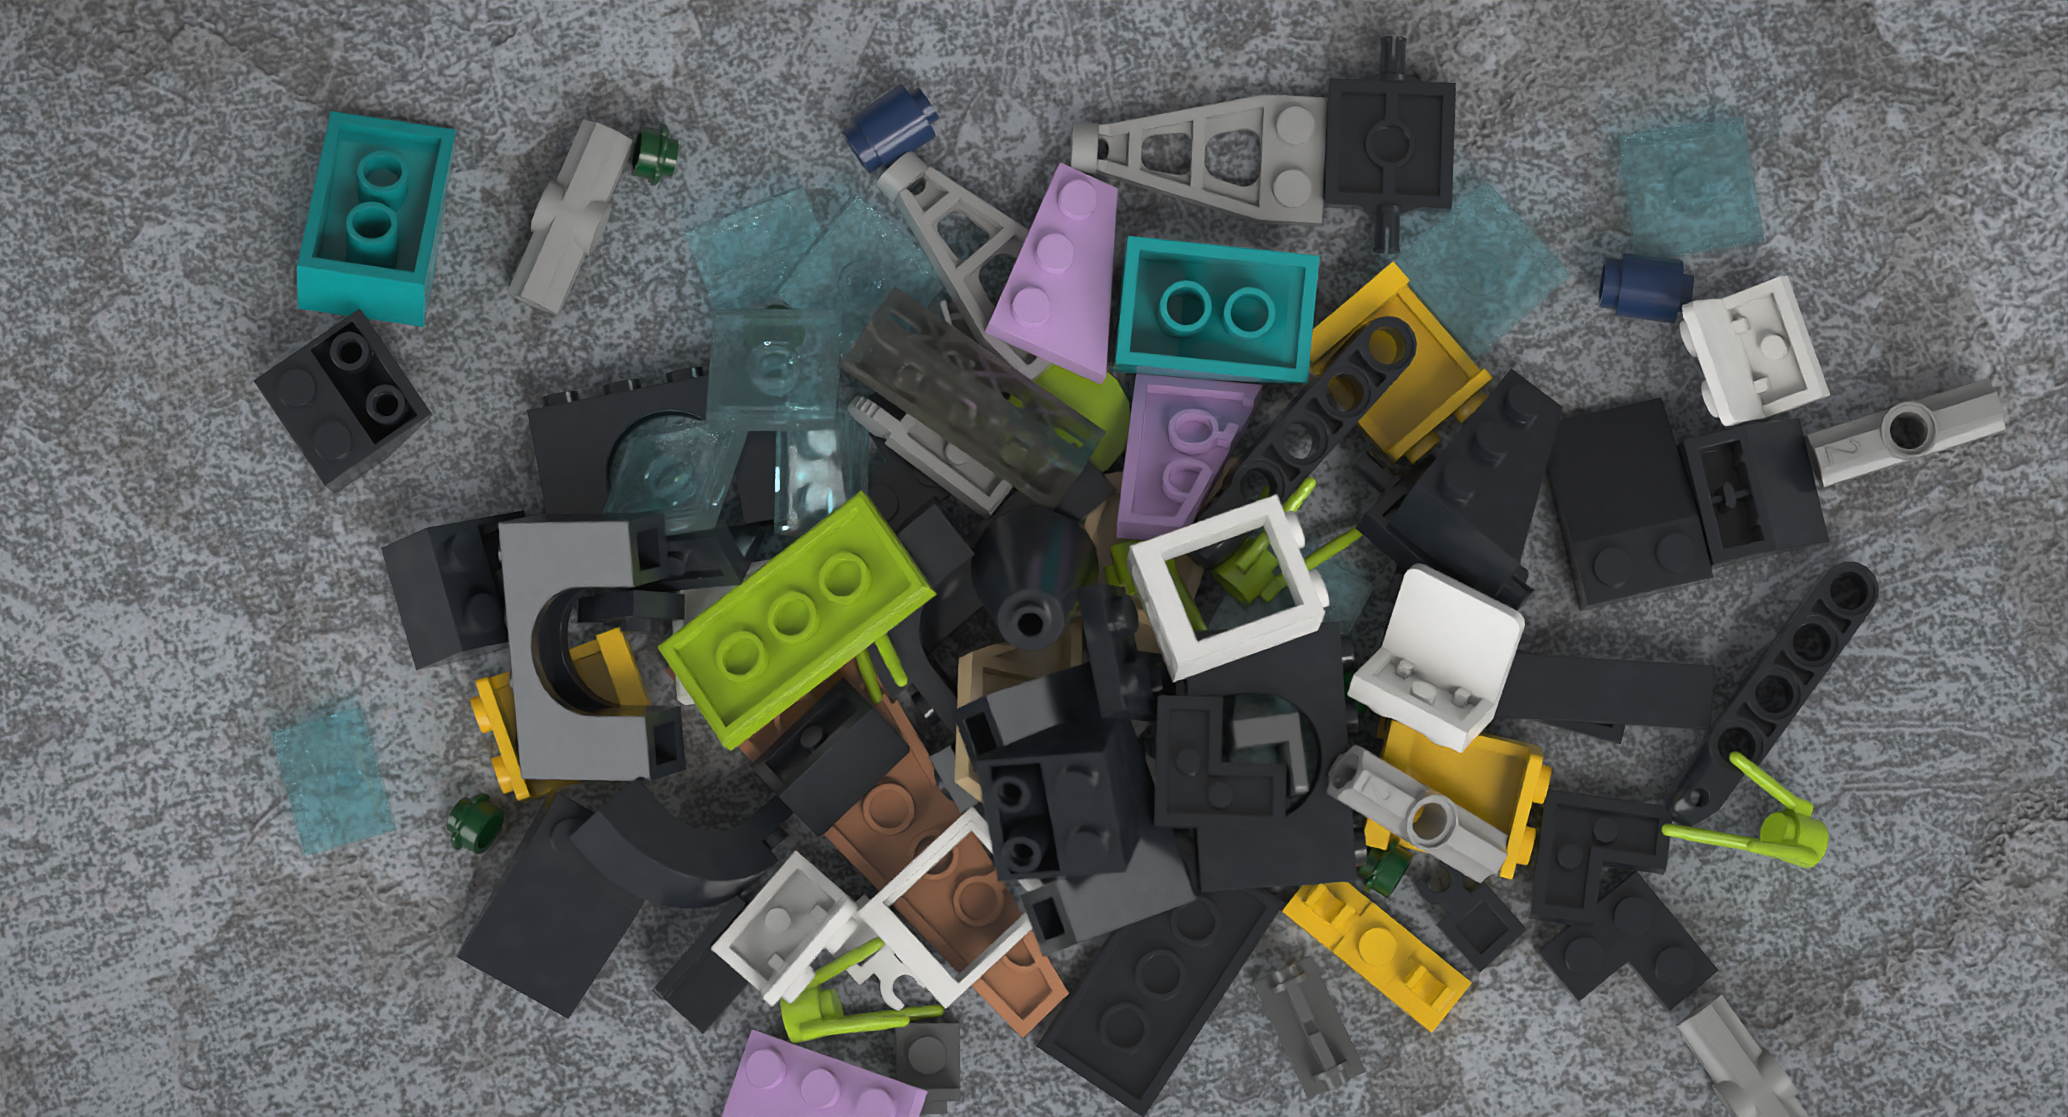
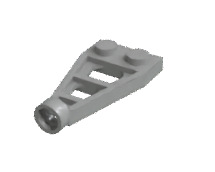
[1070,94,1328,227]
[876,152,1117,391]

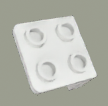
[1680,276,1830,426]
[1347,563,1525,753]
[710,850,859,1006]

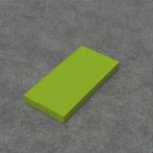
[657,490,937,751]

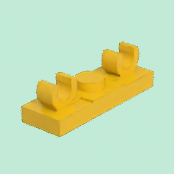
[1281,882,1472,1033]

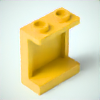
[1309,261,1493,466]
[470,627,652,803]
[1362,718,1552,880]

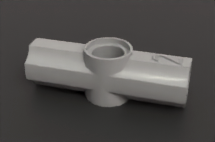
[507,119,635,316]
[1804,378,2006,489]
[1327,745,1508,883]
[1675,994,1810,1117]

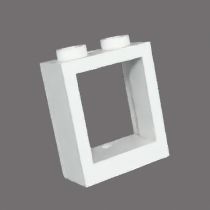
[1126,495,1329,682]
[857,807,1057,1008]

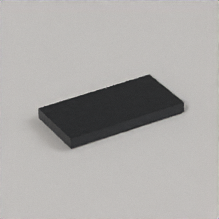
[1036,832,1284,1117]

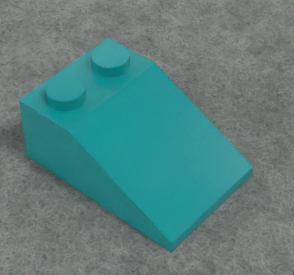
[297,111,456,327]
[1112,236,1320,384]

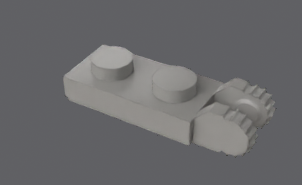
[847,365,1028,520]

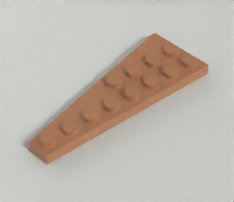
[664,657,1069,1038]

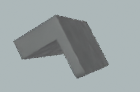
[1224,713,1308,797]

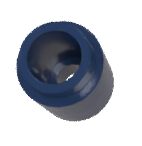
[841,84,939,174]
[1598,253,1694,324]

